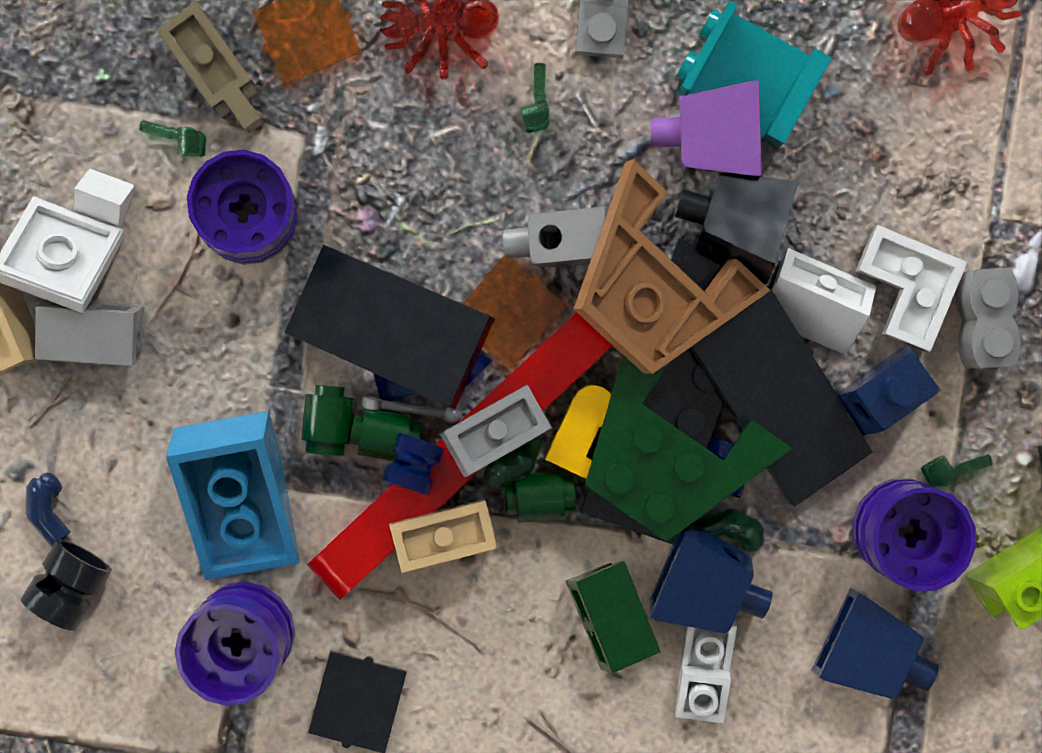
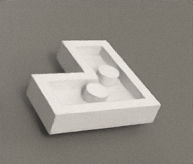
[856,225,967,352]

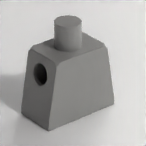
[503,207,609,267]

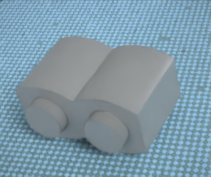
[956,268,1021,369]

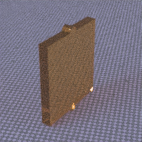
[252,0,362,85]
[463,255,566,369]

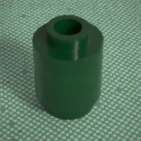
[301,385,354,456]
[350,409,423,463]
[504,471,576,523]

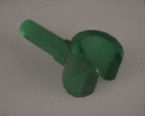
[520,63,550,133]
[139,120,206,157]
[921,454,993,487]

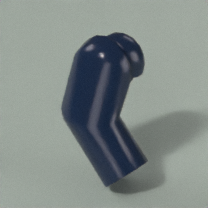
[26,472,71,547]

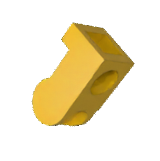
[544,385,611,479]

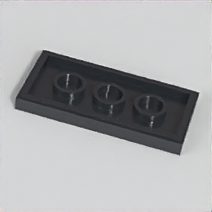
[284,244,495,409]
[690,291,873,507]

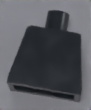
[675,172,798,284]

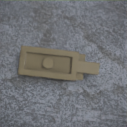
[156,2,265,133]

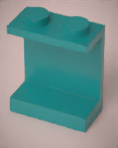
[675,0,832,150]

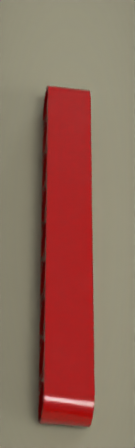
[307,312,613,600]

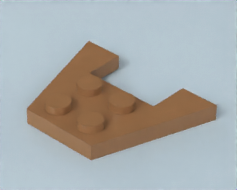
[573,160,770,374]

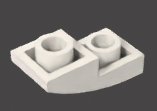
[675,619,737,724]

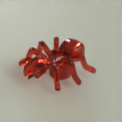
[379,0,499,80]
[897,0,1021,76]

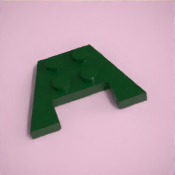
[585,355,793,542]

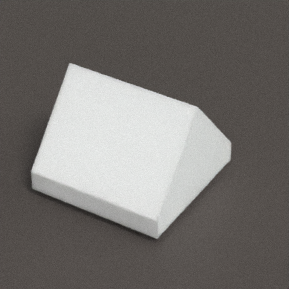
[73,169,136,228]

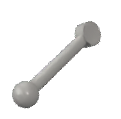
[362,396,462,425]

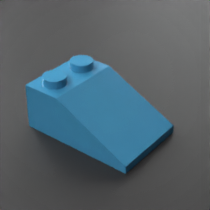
[166,411,300,580]

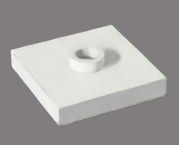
[0,196,124,314]

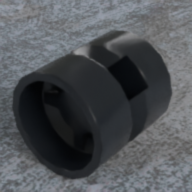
[20,539,112,631]

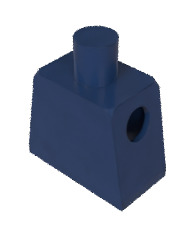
[837,344,940,436]
[650,523,773,633]
[812,588,939,699]

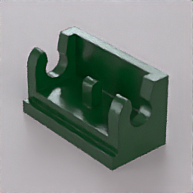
[565,561,661,673]

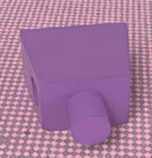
[651,81,762,176]

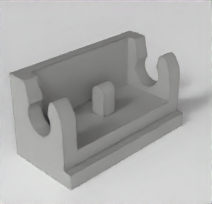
[35,300,144,366]

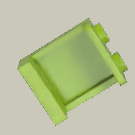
[964,526,1042,629]

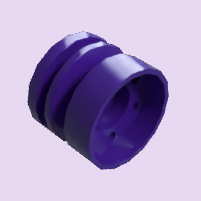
[187,149,298,265]
[853,478,976,591]
[174,581,296,706]

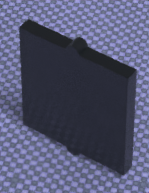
[308,650,407,753]

